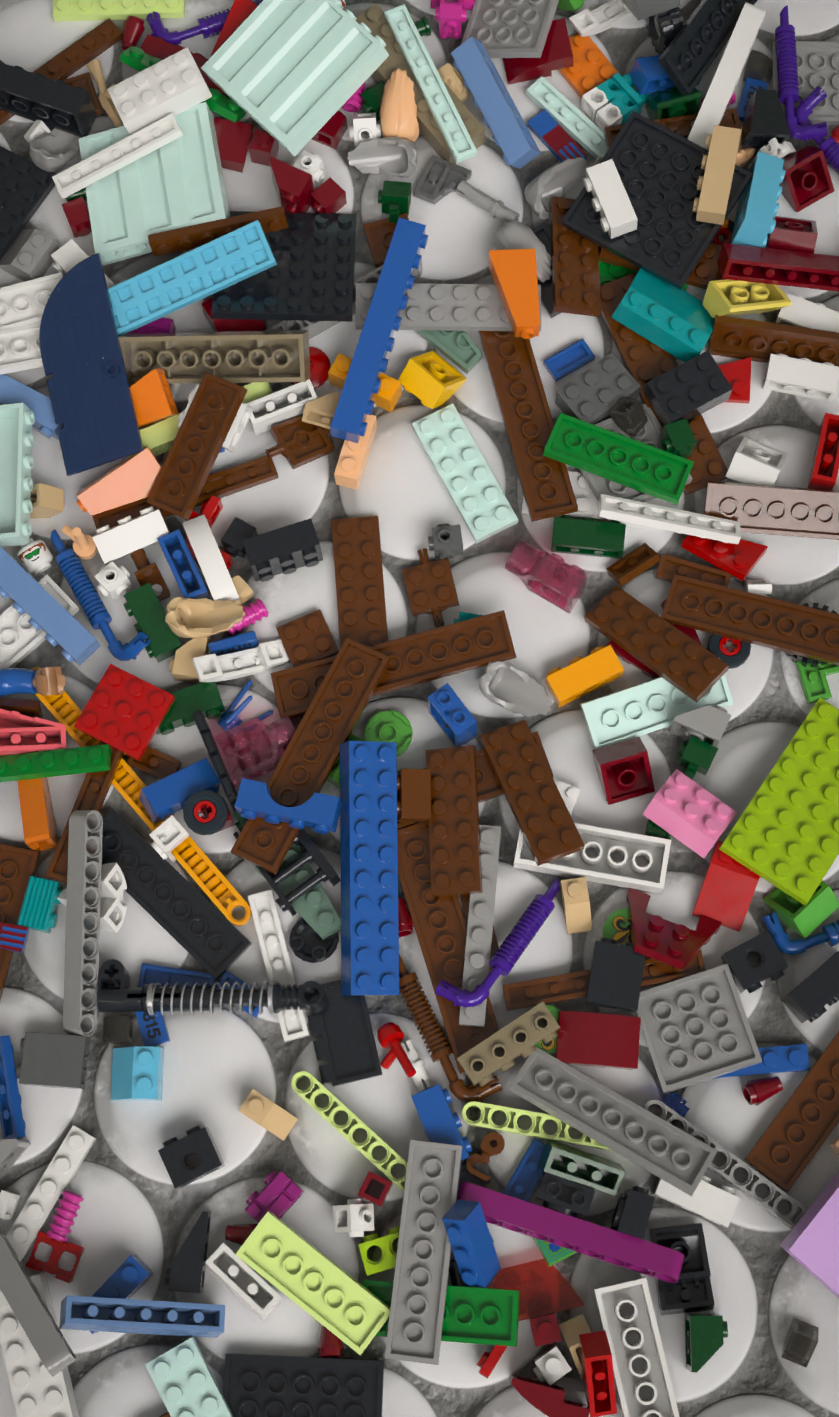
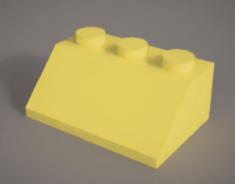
[702,279,791,318]

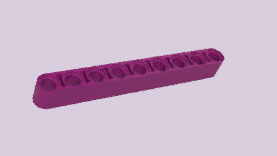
[457,1182,685,1283]

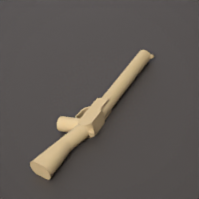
[87,59,124,128]

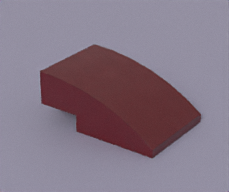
[503,18,573,85]
[213,118,253,173]
[555,1011,641,1070]
[510,1374,590,1417]

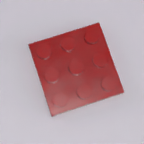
[74,664,175,761]

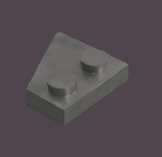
[414,155,472,204]

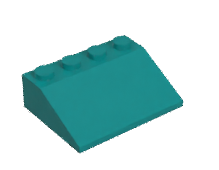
[612,268,715,362]

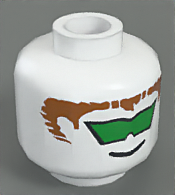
[17,538,53,575]

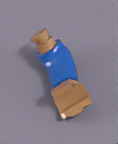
[0,666,66,697]

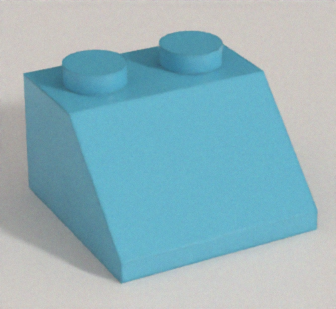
[110,1046,164,1101]

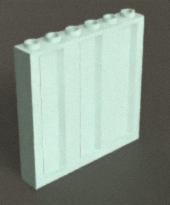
[201,0,389,157]
[79,102,230,266]

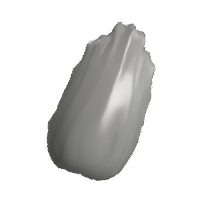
[29,128,82,173]
[347,137,418,178]
[524,157,588,220]
[494,220,552,283]
[479,661,552,718]

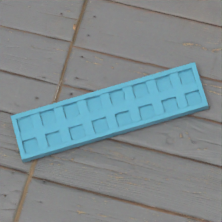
[108,220,277,337]

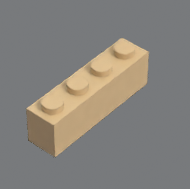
[693,125,742,225]

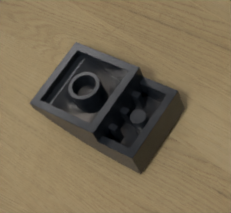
[650,1223,715,1316]

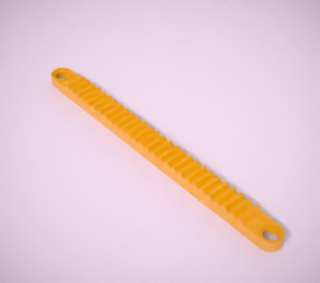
[30,667,252,926]

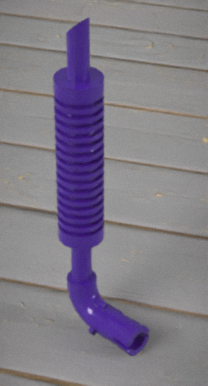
[146,0,263,45]
[775,5,828,142]
[795,86,839,172]
[436,877,560,1007]

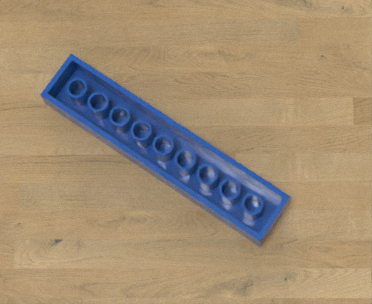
[340,741,399,996]

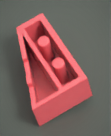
[0,709,66,756]

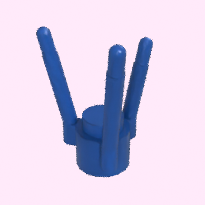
[217,680,273,736]

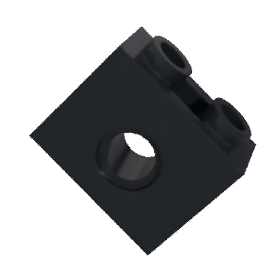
[721,930,788,994]
[158,1125,225,1189]
[536,1172,595,1218]
[611,1186,655,1239]

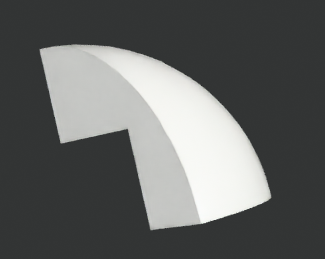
[57,863,127,934]

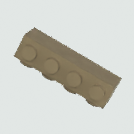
[457,1001,560,1087]

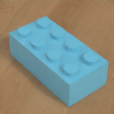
[730,151,786,248]

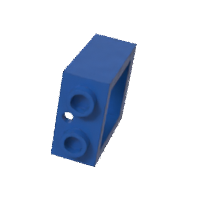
[428,683,477,747]

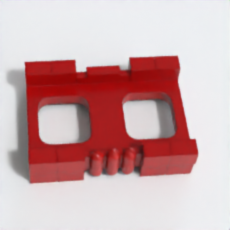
[25,1231,85,1283]

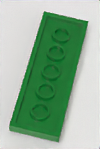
[543,413,694,505]
[363,1280,520,1347]

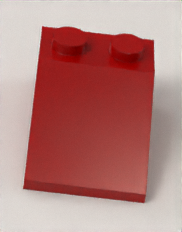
[692,840,760,932]

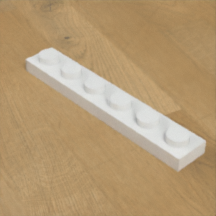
[52,113,183,199]
[599,494,741,545]
[248,889,310,1042]
[6,1125,96,1263]

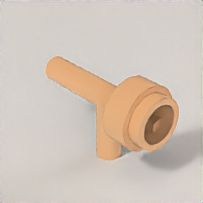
[62,524,98,560]

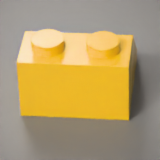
[398,350,467,409]

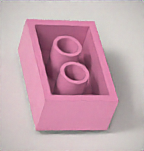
[643,769,738,858]

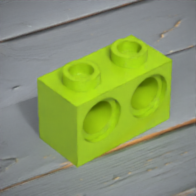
[358,1226,400,1276]

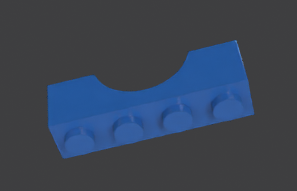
[235,778,342,834]

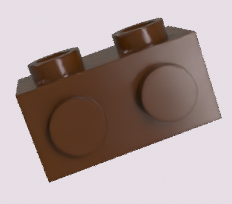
[397,768,431,822]

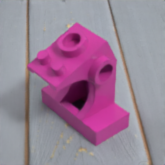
[431,0,475,39]

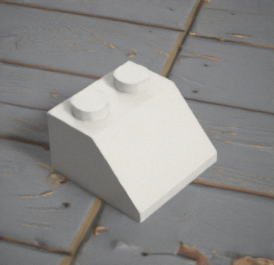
[726,437,788,486]

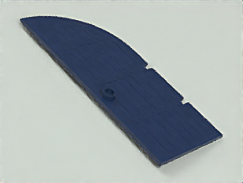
[39,253,144,476]

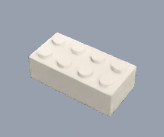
[107,47,212,135]

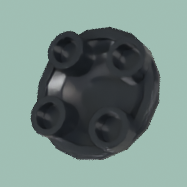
[289,917,339,963]

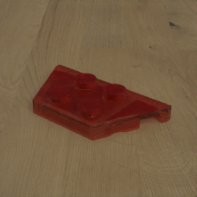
[492,1258,584,1321]

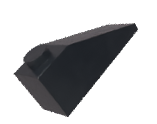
[165,1211,211,1293]

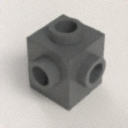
[428,523,463,560]

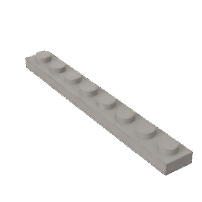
[459,825,501,1027]

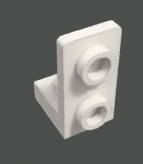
[149,815,189,863]

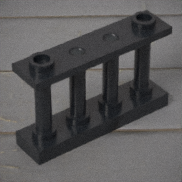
[233,829,341,916]

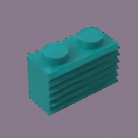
[17,876,63,934]

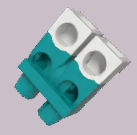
[580,72,650,132]

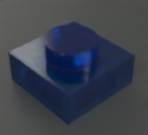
[661,1093,690,1118]

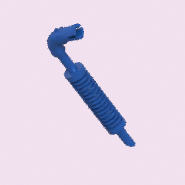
[51,529,150,661]
[762,913,839,955]

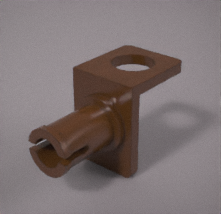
[130,549,171,602]

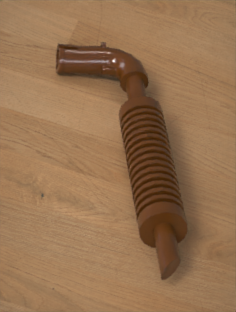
[399,954,503,1102]

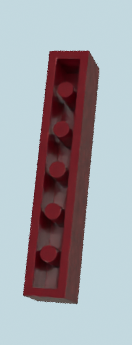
[717,243,839,292]

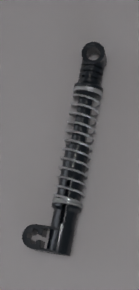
[97,959,327,1016]

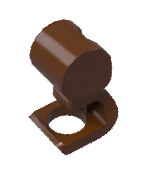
[466,1132,505,1182]

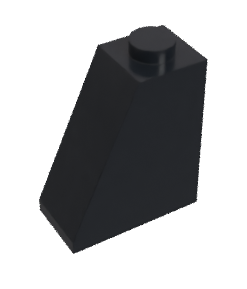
[740,89,791,149]

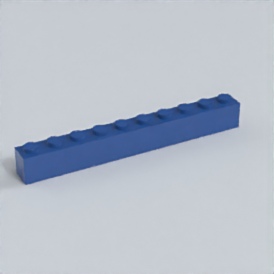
[330,218,429,443]

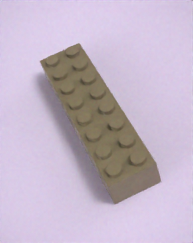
[356,3,485,164]
[119,330,311,384]

